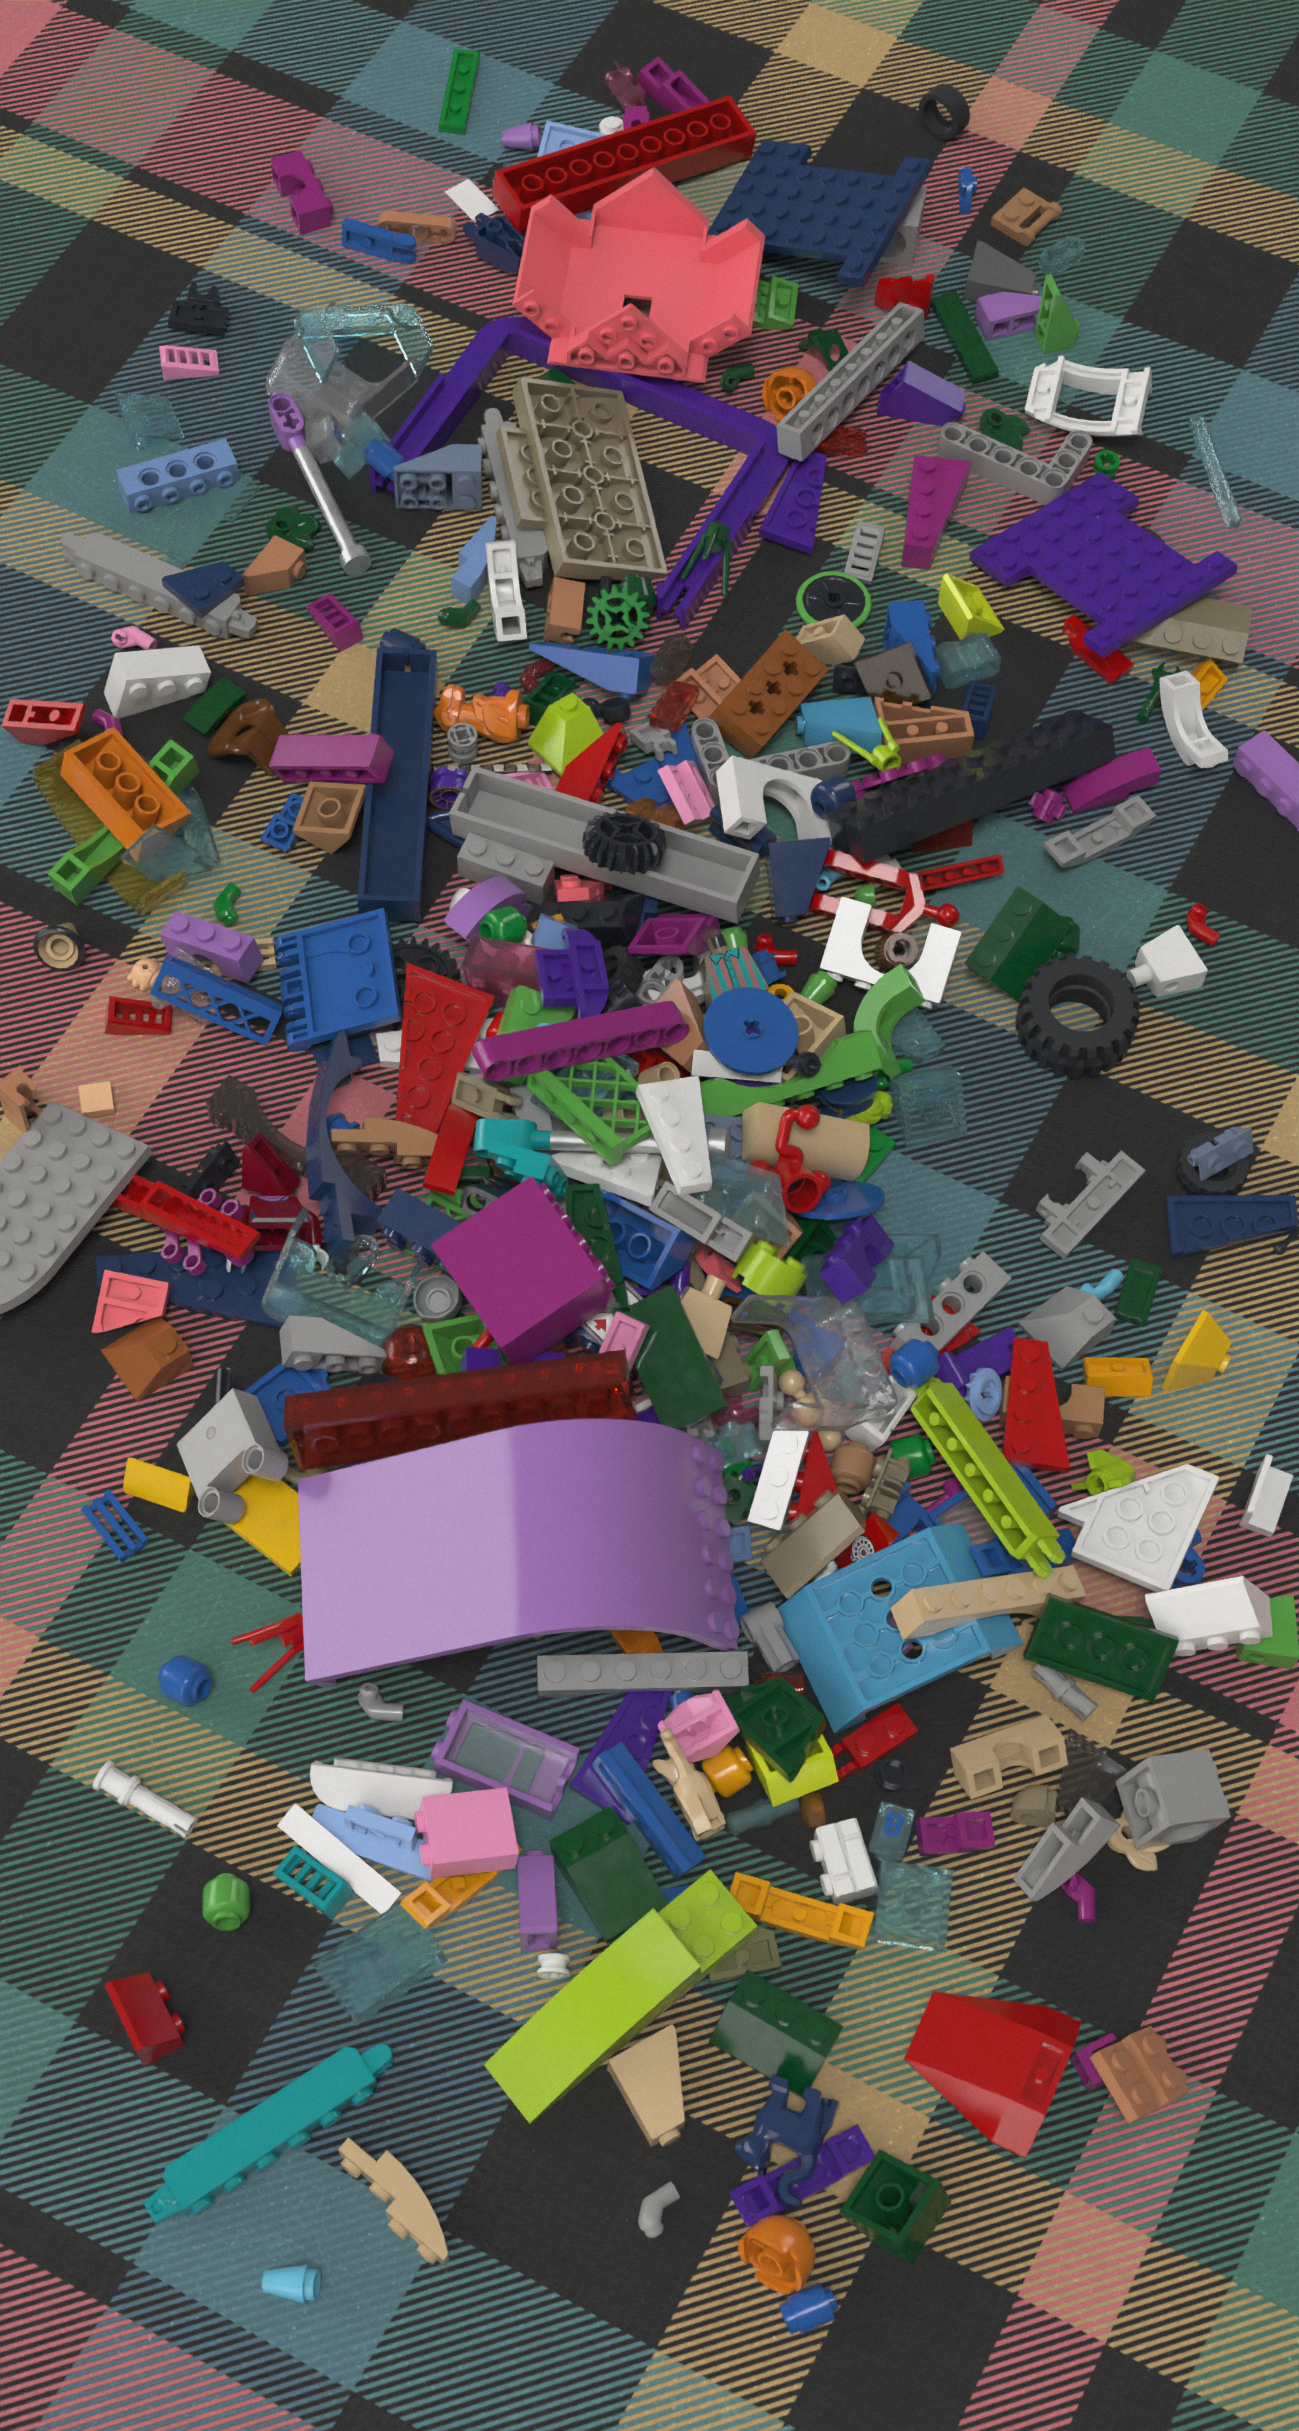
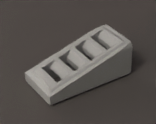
[844,521,885,585]

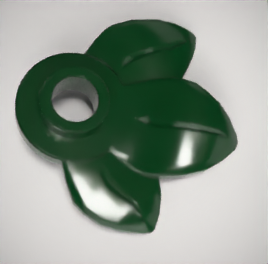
[980,408,1030,451]
[266,506,321,550]

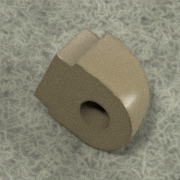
[1010,1785,1057,1827]

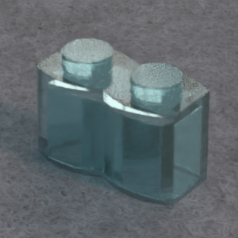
[933,633,1002,689]

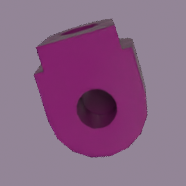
[623,106,651,129]

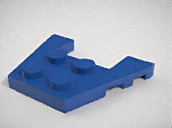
[605,715,700,822]

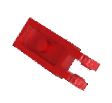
[830,1703,919,1783]

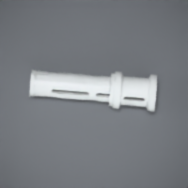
[93,1760,198,1838]

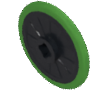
[796,571,872,628]

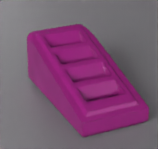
[306,593,364,651]

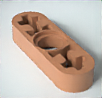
[377,211,457,244]

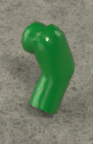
[213,882,241,926]

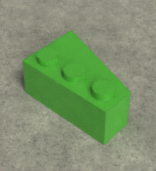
[482,985,576,1089]

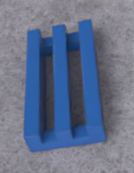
[81,1489,149,1563]

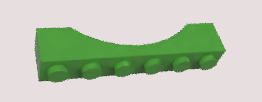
[47,739,199,906]
[700,1030,882,1117]

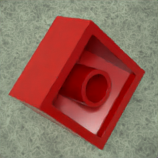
[104,1972,186,2067]

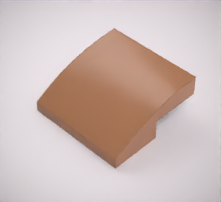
[670,654,741,719]

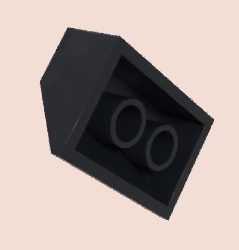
[536,893,646,949]

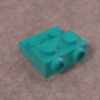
[487,1139,569,1201]

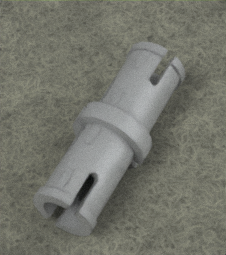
[1031,1664,1098,1721]

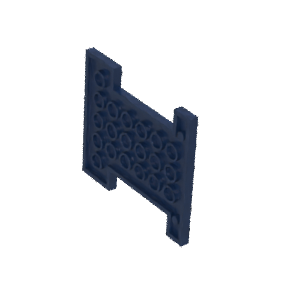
[708,140,933,287]

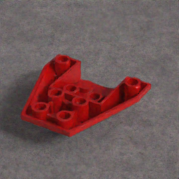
[904,1991,1082,2159]

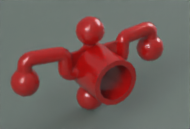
[746,1104,831,1213]

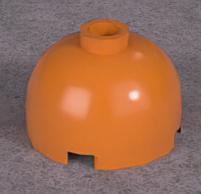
[762,366,818,423]
[738,2215,816,2294]

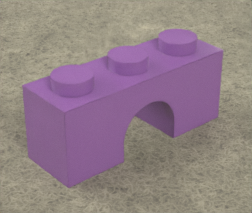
[159,911,263,984]

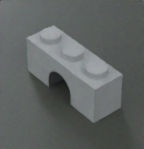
[457,832,555,905]

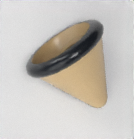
[33,923,86,971]

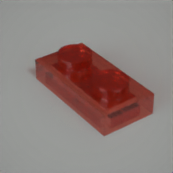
[649,680,699,732]

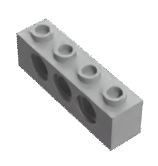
[889,1251,1012,1352]

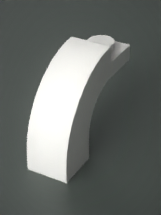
[485,540,527,642]
[1160,670,1228,768]

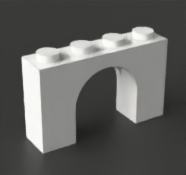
[716,755,837,851]
[820,897,962,1010]

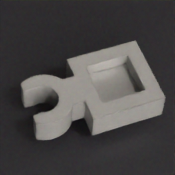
[630,718,678,761]

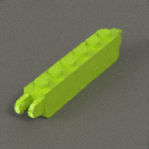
[911,1376,1066,1579]

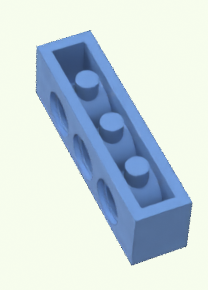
[116,438,239,514]

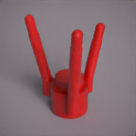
[230,1612,304,1693]

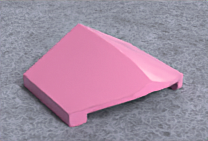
[657,1690,740,1763]

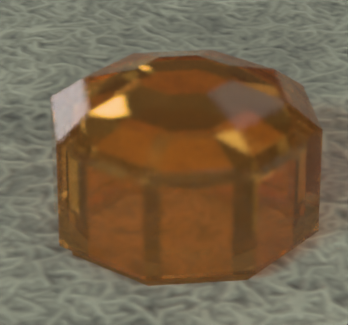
[800,1793,826,1828]

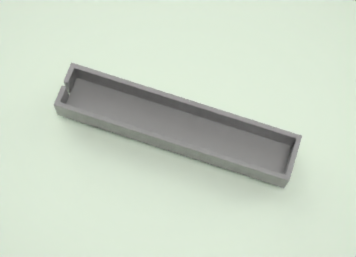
[449,766,760,924]

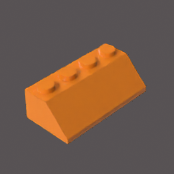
[60,727,191,861]

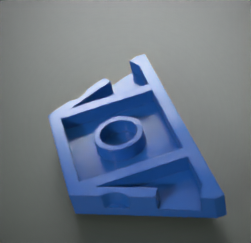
[244,1363,335,1447]

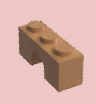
[999,1376,1105,1439]

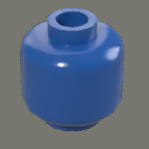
[889,1339,940,1388]
[158,1655,212,1706]

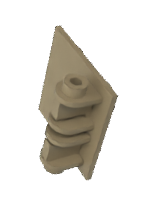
[860,1448,911,1522]

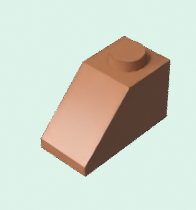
[242,535,307,595]

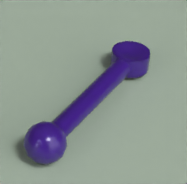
[741,1464,764,1482]

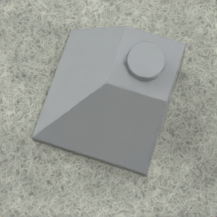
[1018,1286,1116,1372]

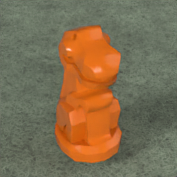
[434,684,530,743]

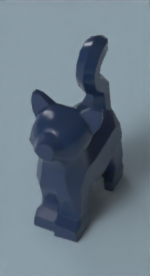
[734,2074,840,2209]

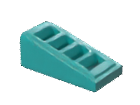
[272,1845,354,1920]

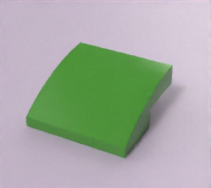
[752,276,799,330]

